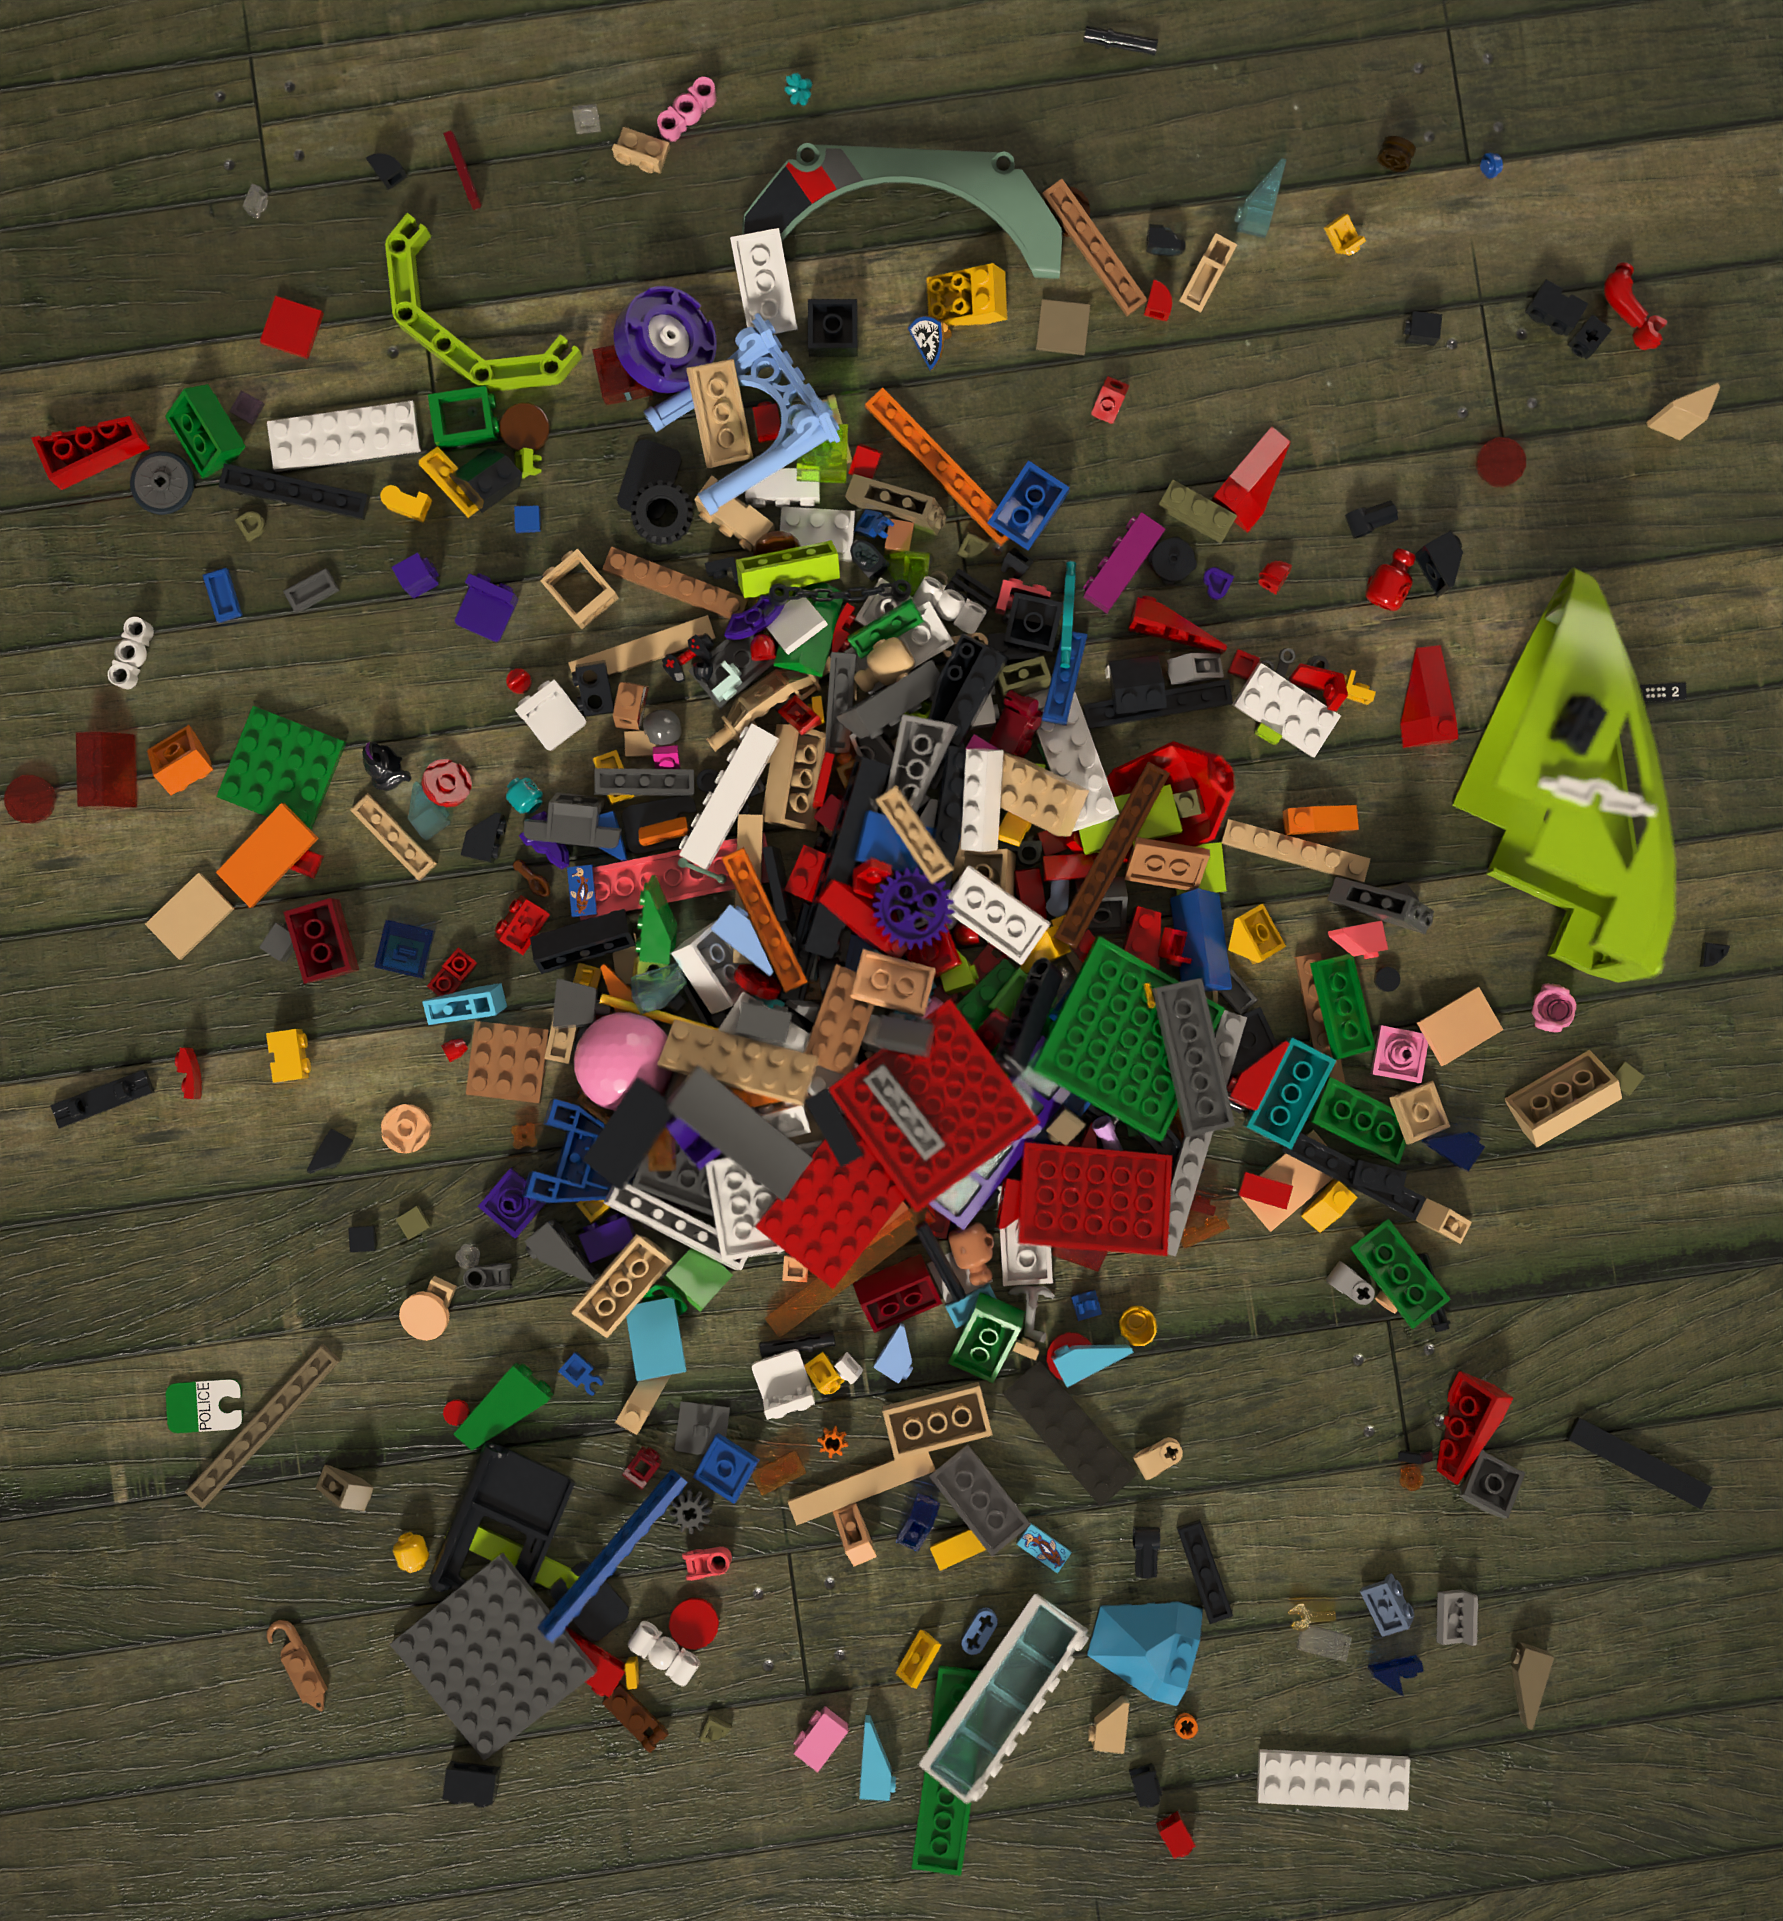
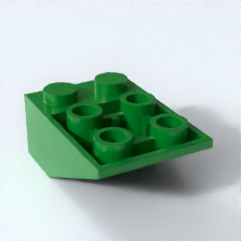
[636,875,678,965]

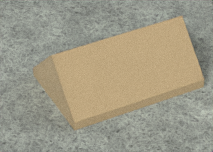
[1646,383,1720,440]

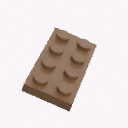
[803,965,875,1076]

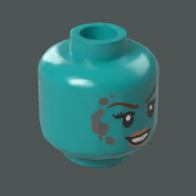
[506,777,543,815]

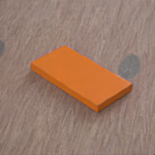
[216,803,319,908]

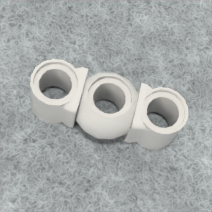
[913,576,986,634]
[108,617,154,689]
[627,1621,700,1686]

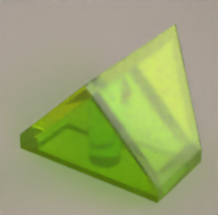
[883,551,930,596]

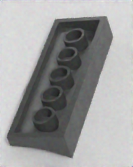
[665,1064,813,1202]

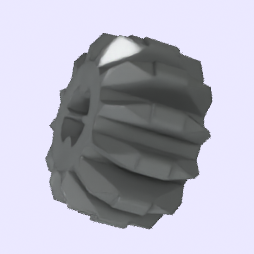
[669,1490,712,1534]

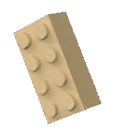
[1000,751,1089,836]
[883,1382,992,1460]

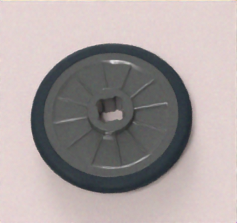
[130,451,194,515]

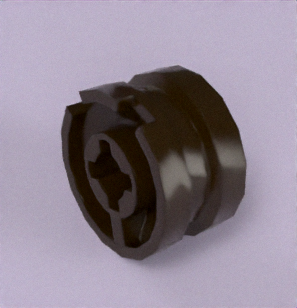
[1377,136,1416,172]

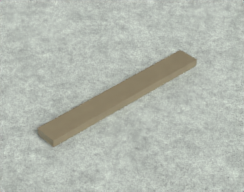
[185,1344,341,1509]

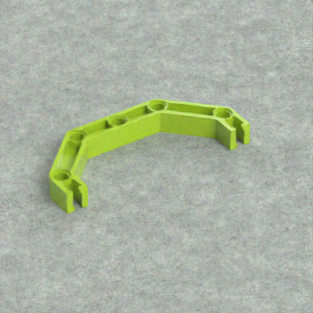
[385,213,583,392]

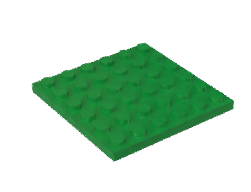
[1031,936,1225,1141]

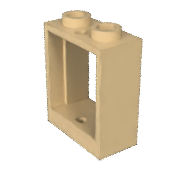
[540,549,619,630]

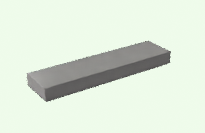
[864,1064,946,1160]

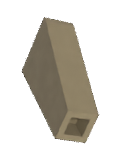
[845,474,946,536]

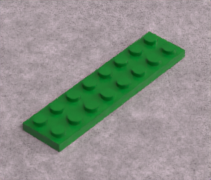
[911,1665,987,1876]

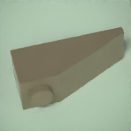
[1511,1642,1554,1730]

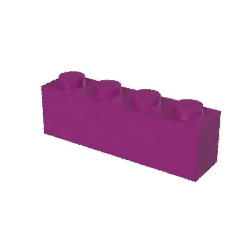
[1083,512,1165,613]

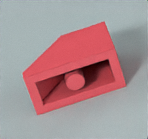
[1328,921,1388,959]

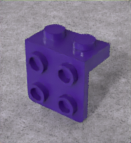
[455,573,519,642]
[666,1116,722,1170]

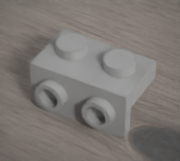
[1437,1589,1478,1646]

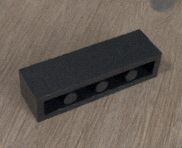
[530,909,636,974]

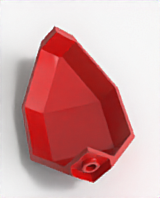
[1066,741,1235,862]

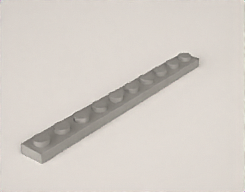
[1168,1010,1247,1256]

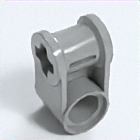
[1325,1261,1375,1305]

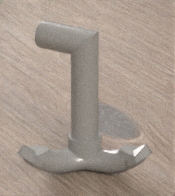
[1008,1285,1055,1343]

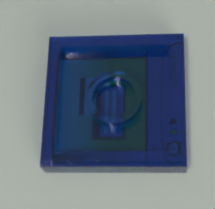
[374,920,435,979]

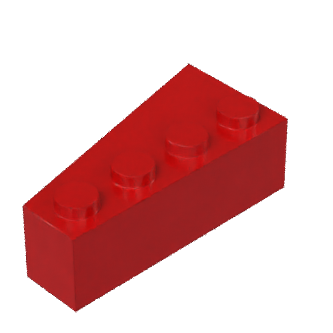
[31,416,150,490]
[1122,906,1161,970]

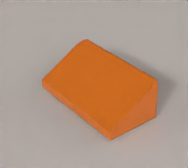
[638,817,690,846]

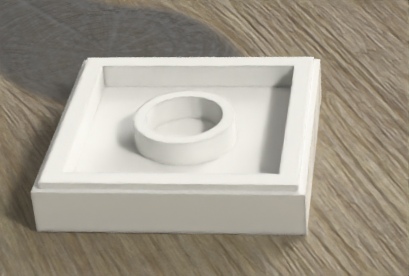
[766,597,828,654]

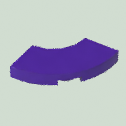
[724,595,785,640]

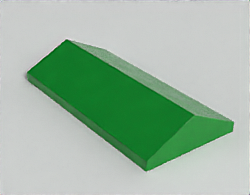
[774,582,843,677]
[1311,1077,1406,1165]
[1350,1219,1451,1329]

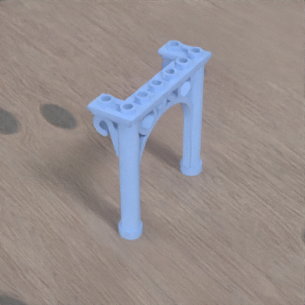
[643,313,840,516]

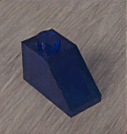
[1422,1131,1485,1171]
[895,1493,941,1552]

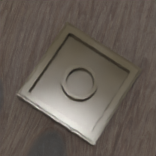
[1036,299,1090,355]

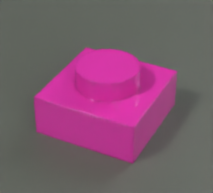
[653,745,680,769]

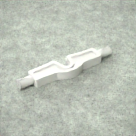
[1538,776,1657,816]

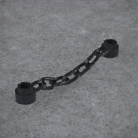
[768,579,911,606]

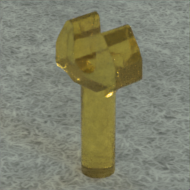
[1288,1603,1336,1631]

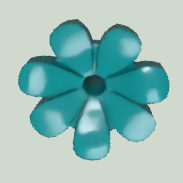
[785,73,812,106]

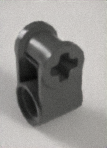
[463,1263,513,1290]

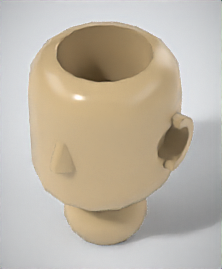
[854,637,915,692]

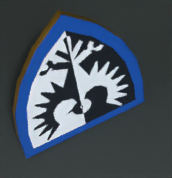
[908,316,952,371]

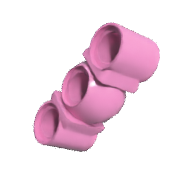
[657,77,717,142]

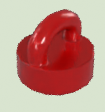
[506,669,532,694]

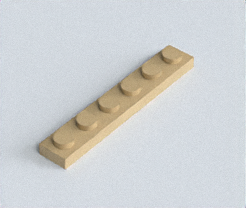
[1221,819,1370,883]

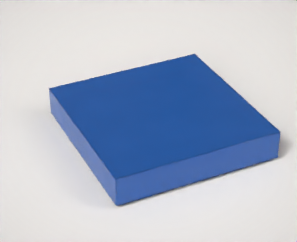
[693,1433,760,1504]

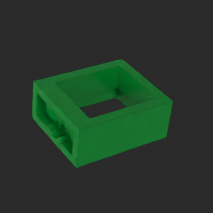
[428,386,500,449]

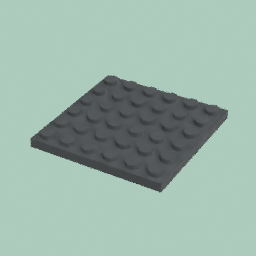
[390,1552,598,1761]

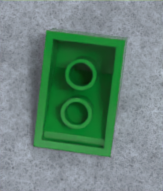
[948,1292,1025,1383]

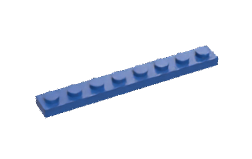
[537,1469,688,1643]

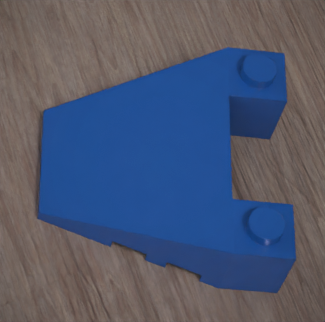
[522,1099,635,1203]

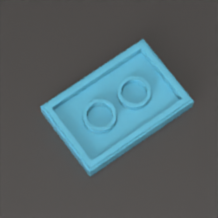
[626,1298,687,1381]

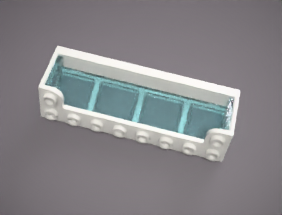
[918,1594,1089,1804]

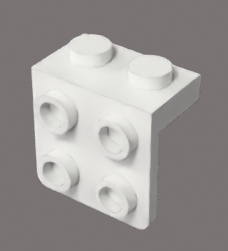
[515,680,586,751]
[752,1349,815,1420]

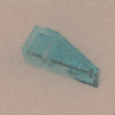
[1234,158,1287,238]

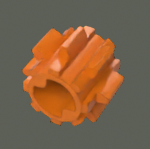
[817,1425,848,1458]

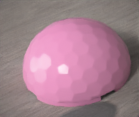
[574,1012,673,1111]

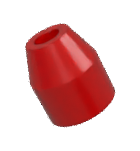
[441,1038,468,1063]

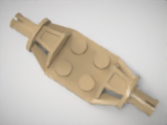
[706,656,831,752]

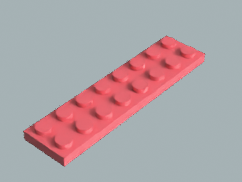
[580,832,769,921]

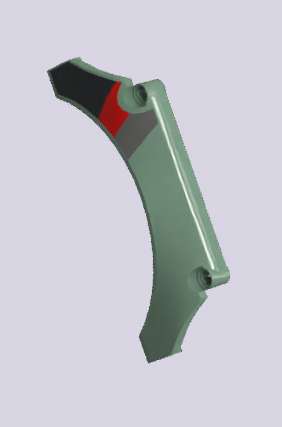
[742,143,1062,279]

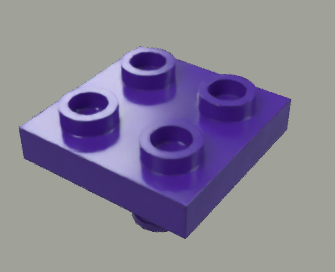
[478,1168,546,1239]

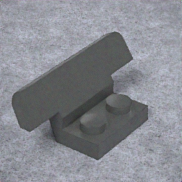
[524,793,622,849]

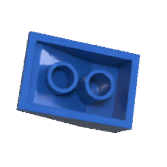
[987,460,1070,551]

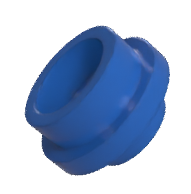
[1480,152,1503,178]

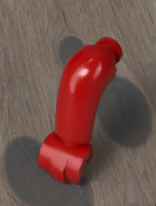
[1604,262,1667,350]

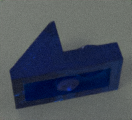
[1368,1655,1424,1696]

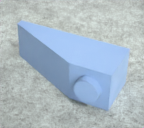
[711,905,773,977]

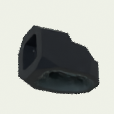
[1146,224,1186,256]
[850,540,890,582]

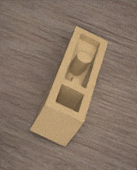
[615,1375,671,1435]

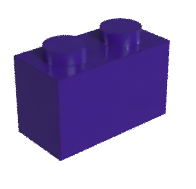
[391,553,439,599]
[579,1213,636,1263]

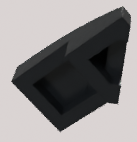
[307,1129,353,1174]

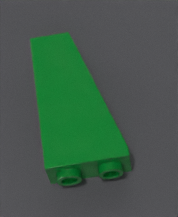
[453,1362,554,1450]

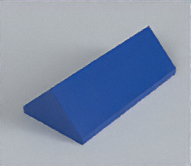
[1170,888,1232,992]

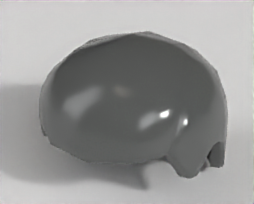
[643,709,682,745]

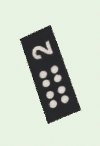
[1639,683,1687,702]

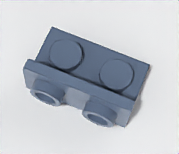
[1360,1574,1414,1637]

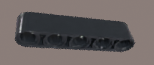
[995,958,1063,1077]

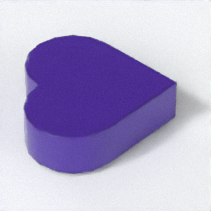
[1203,567,1235,600]

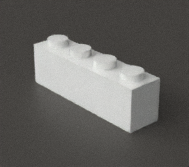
[961,748,1003,852]

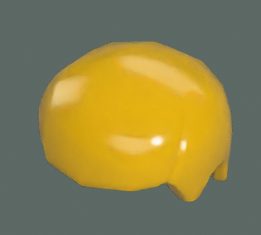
[1119,1305,1157,1346]

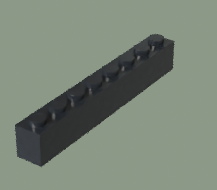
[798,756,891,958]

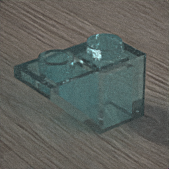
[408,781,451,841]

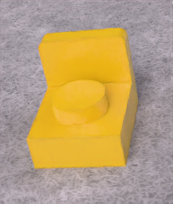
[1344,669,1376,705]
[804,1352,845,1395]

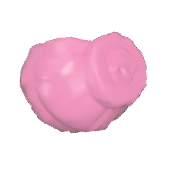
[1531,983,1576,1032]

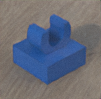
[1071,1289,1102,1321]

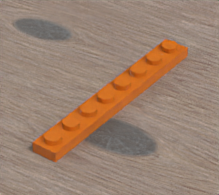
[865,388,1009,547]

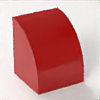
[1144,280,1172,321]
[848,444,883,479]

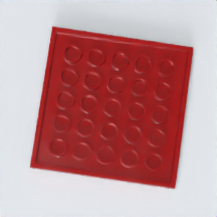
[828,999,1041,1213]

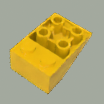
[927,263,1007,326]

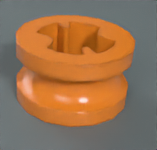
[1174,1713,1198,1739]

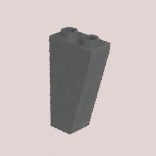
[1327,877,1434,934]

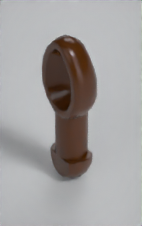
[513,859,551,897]

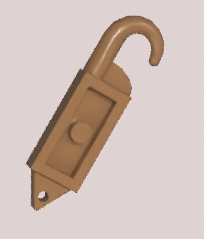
[267,1620,328,1712]

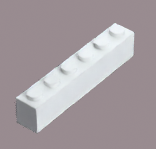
[679,724,780,870]
[604,1184,748,1270]

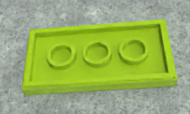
[1079,784,1182,855]

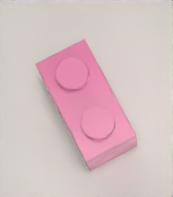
[793,1706,848,1772]

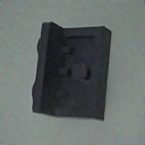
[1548,694,1608,756]

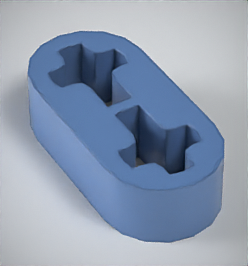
[961,1608,997,1655]

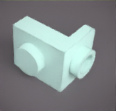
[712,661,742,702]

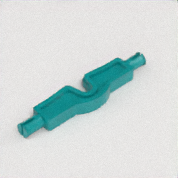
[1060,561,1076,668]

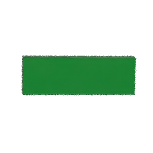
[847,599,924,659]

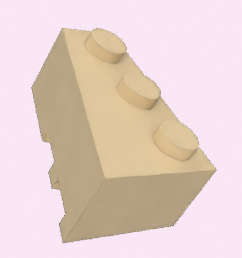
[694,475,775,552]

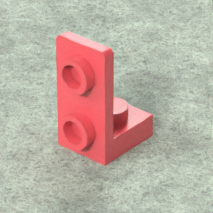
[995,578,1051,615]

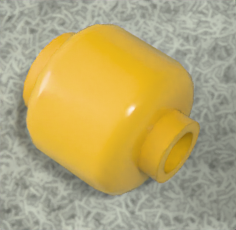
[393,1532,429,1572]

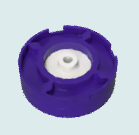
[614,286,717,393]

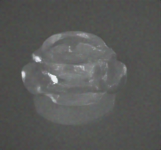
[455,1244,480,1269]

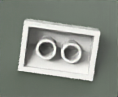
[671,920,747,1014]

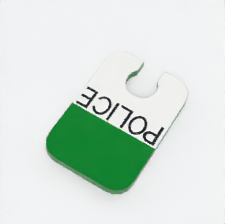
[166,1379,243,1433]

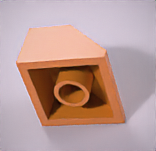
[147,725,213,795]

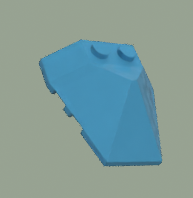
[1087,1601,1203,1706]

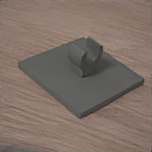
[674,1401,730,1455]

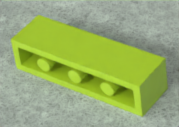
[736,540,840,598]

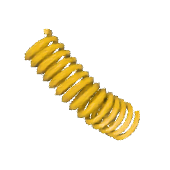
[1143,983,1155,1008]

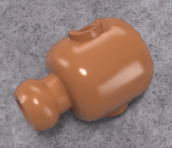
[948,1222,994,1286]

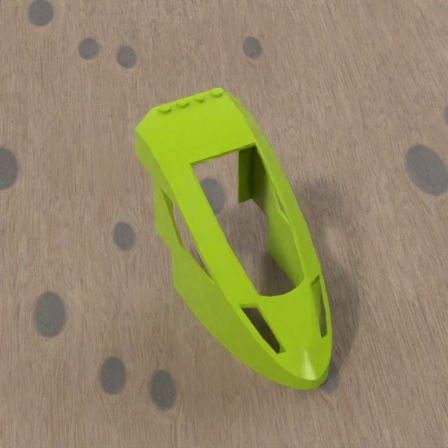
[1452,567,1675,983]

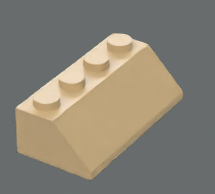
[762,724,829,832]
[1505,1050,1622,1147]
[570,1234,673,1338]

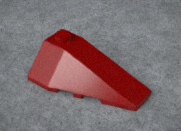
[1211,427,1291,533]
[1128,596,1227,654]
[817,879,909,959]

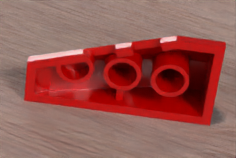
[1400,645,1459,748]
[1436,1371,1513,1484]

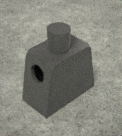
[552,979,611,1029]

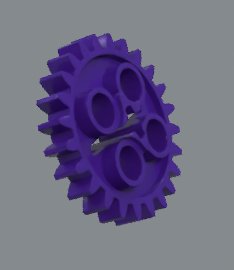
[873,867,955,950]

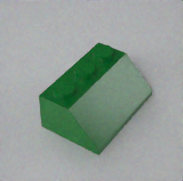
[165,384,246,478]

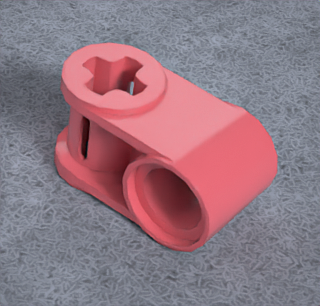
[682,1547,732,1580]

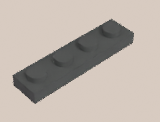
[825,652,856,753]
[594,768,694,796]

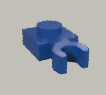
[854,509,894,539]
[558,1351,605,1396]

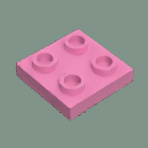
[1370,1025,1428,1083]

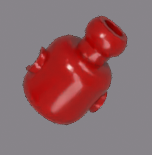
[1366,548,1415,611]

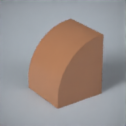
[884,519,914,558]

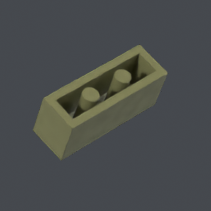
[1157,480,1237,543]

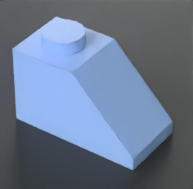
[873,1322,913,1384]

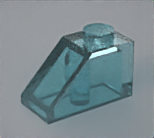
[631,963,687,1014]

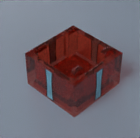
[592,345,654,405]

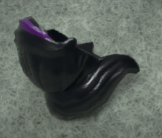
[362,742,412,791]

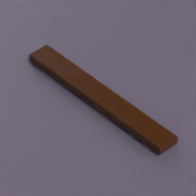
[1054,762,1170,949]

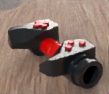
[662,633,715,683]

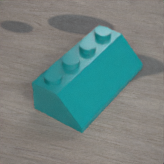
[1242,1037,1337,1149]

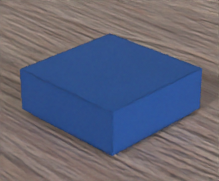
[514,506,541,533]

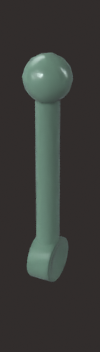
[678,858,727,884]

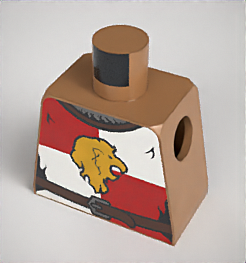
[613,682,649,731]

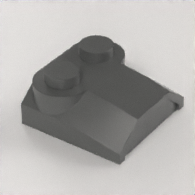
[1460,1450,1526,1519]

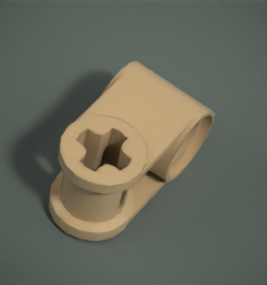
[1133,1437,1183,1480]

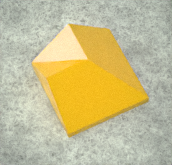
[1228,903,1286,964]

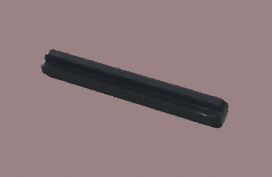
[915,1221,966,1302]

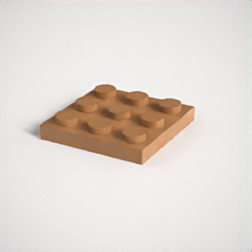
[466,1021,550,1103]

